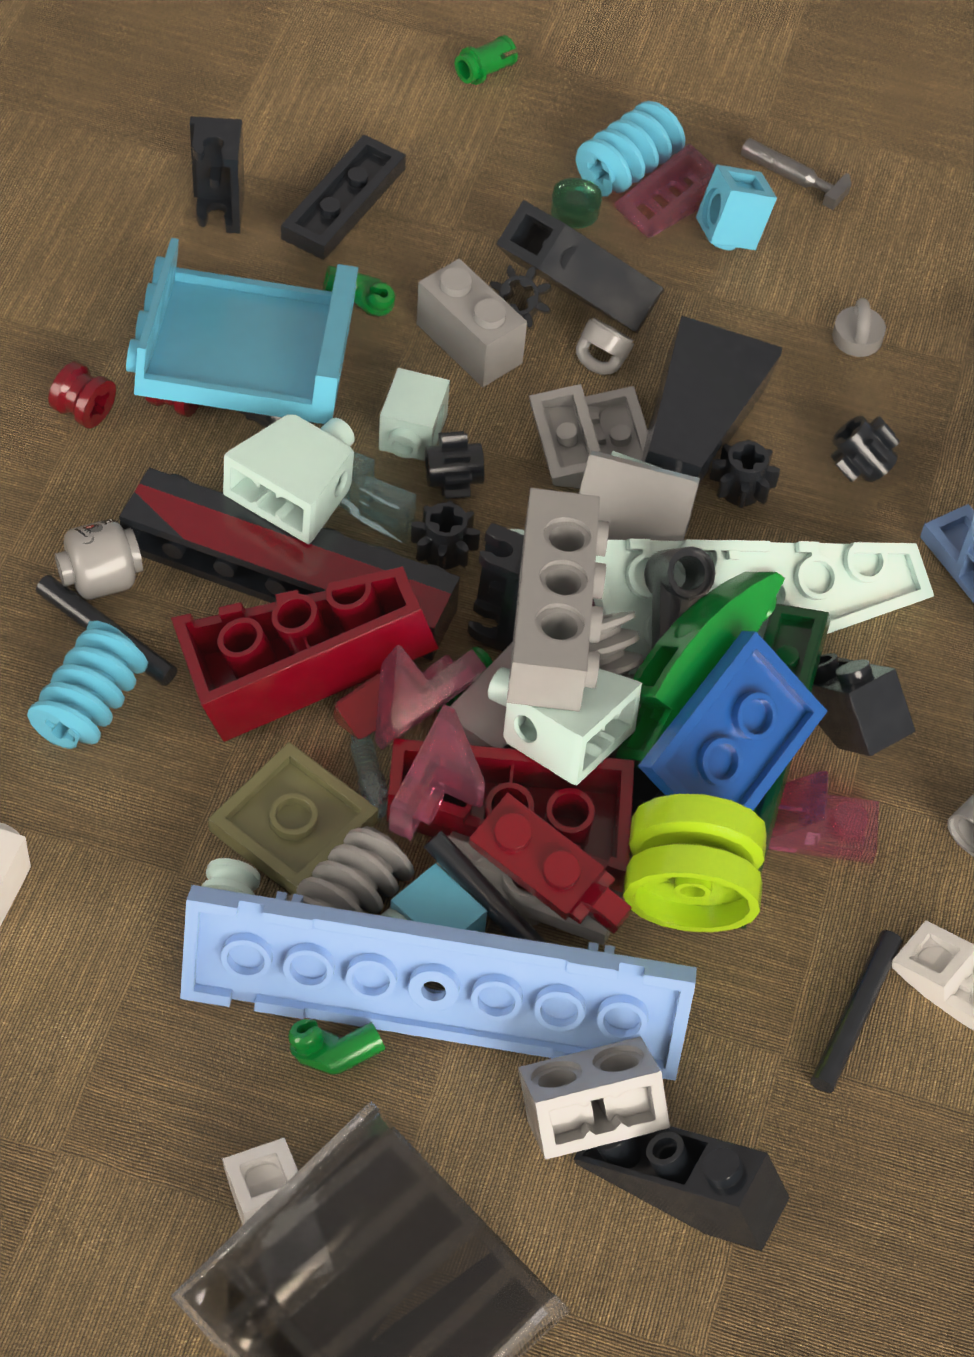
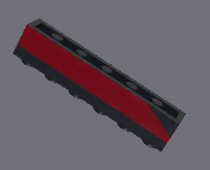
[119,467,460,661]

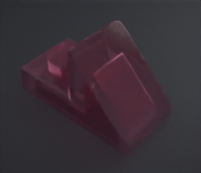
[375,645,487,750]
[389,704,485,840]
[768,771,879,864]

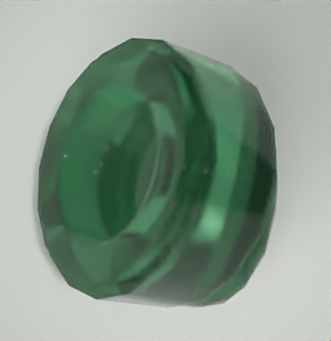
[551,178,602,228]

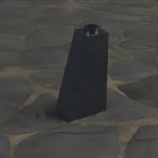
[641,316,783,486]

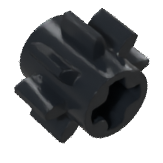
[490,265,552,330]
[831,416,900,482]
[425,431,485,499]
[709,440,780,508]
[410,501,481,569]

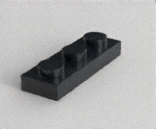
[281,135,406,260]

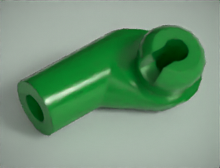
[323,265,396,317]
[288,1019,386,1075]

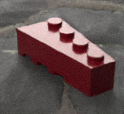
[171,566,439,742]
[386,738,634,892]

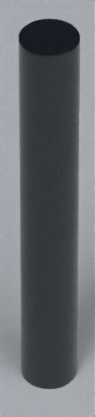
[36,575,178,686]
[423,830,547,943]
[810,930,903,1093]

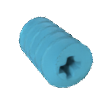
[575,101,686,197]
[27,621,148,749]

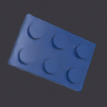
[638,631,828,810]

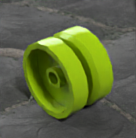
[623,794,767,932]

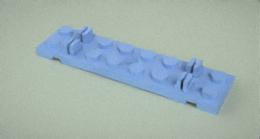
[180,885,697,1081]

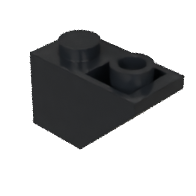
[811,653,916,757]

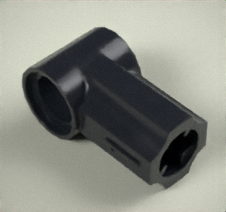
[644,547,716,650]

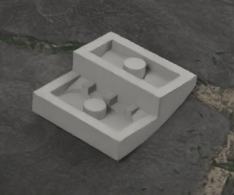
[529,384,648,488]
[579,450,700,541]

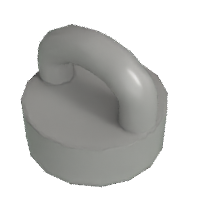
[832,298,886,357]
[576,318,634,375]

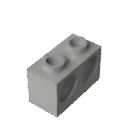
[518,1037,670,1160]

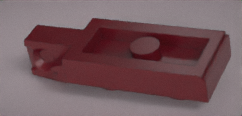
[469,792,632,935]

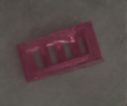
[615,143,715,239]

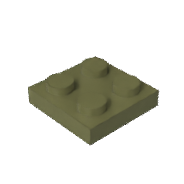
[208,742,379,895]

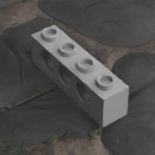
[507,488,609,712]

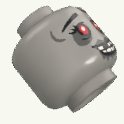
[55,519,143,600]

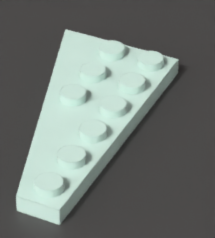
[593,538,934,674]

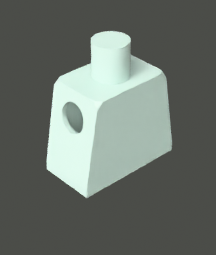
[223,415,355,545]
[488,667,642,786]

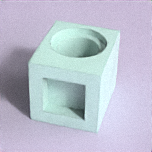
[379,368,450,461]

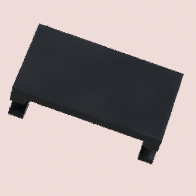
[190,116,245,234]
[467,523,524,651]

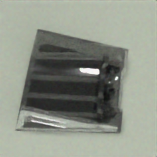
[171,1102,570,1357]

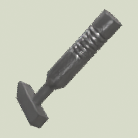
[741,138,851,210]

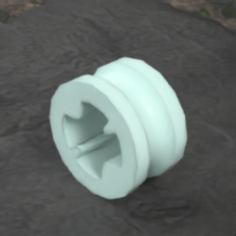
[202,858,261,895]

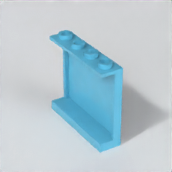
[126,238,358,424]

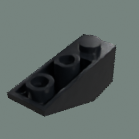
[496,200,664,333]
[573,1126,790,1251]

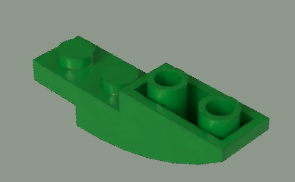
[615,572,785,770]

